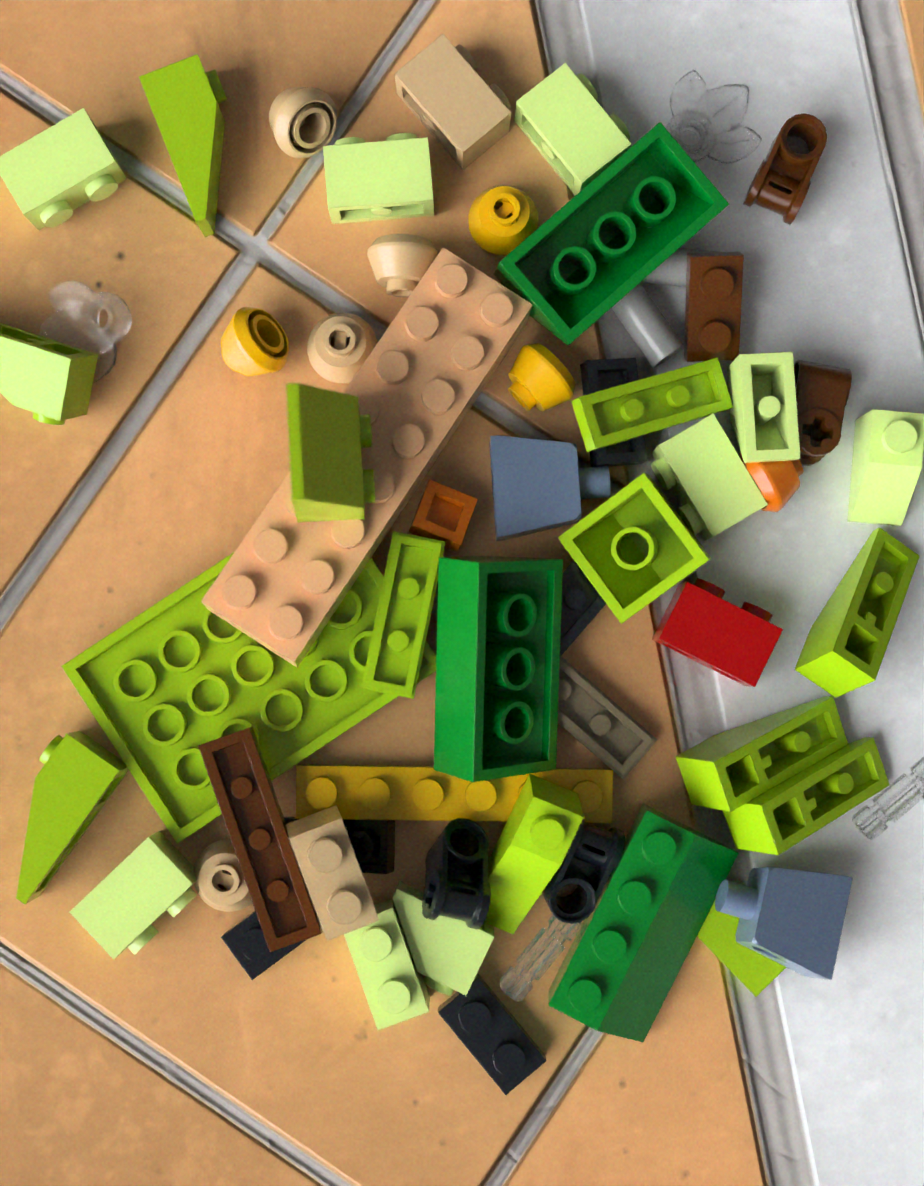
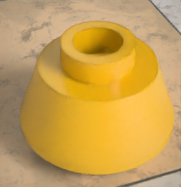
[468,185,538,255]
[221,307,289,376]
[508,343,575,411]

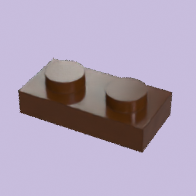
[684,252,744,362]

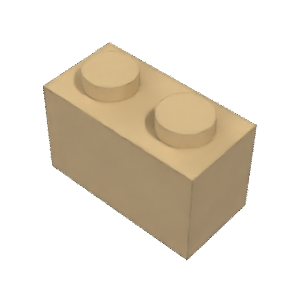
[395,34,511,170]
[286,805,379,941]

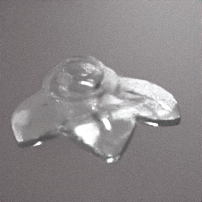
[666,70,762,164]
[37,281,132,383]

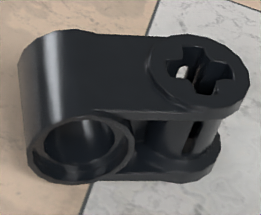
[422,818,491,929]
[542,818,625,924]

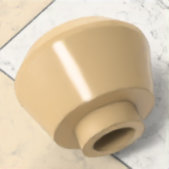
[269,87,337,158]
[367,234,439,297]
[307,313,378,383]
[194,839,252,912]

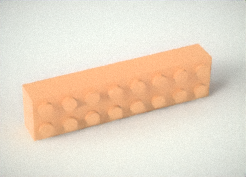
[201,247,533,668]

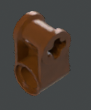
[743,113,827,225]
[794,360,852,466]

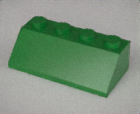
[494,122,729,346]
[434,556,563,782]
[548,803,739,1042]

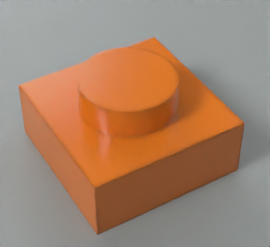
[408,479,478,551]

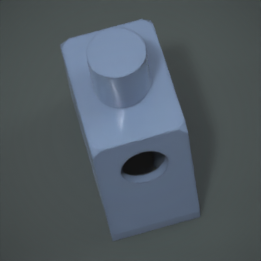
[489,435,610,541]
[715,867,853,980]

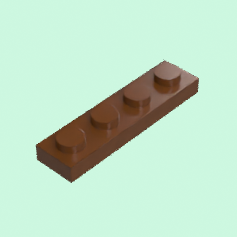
[198,727,323,952]

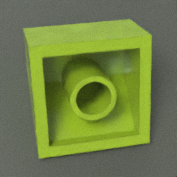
[286,383,375,522]
[558,473,712,624]

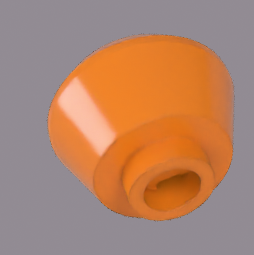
[739,451,804,512]

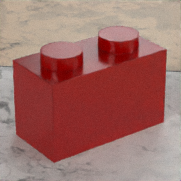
[652,578,783,687]

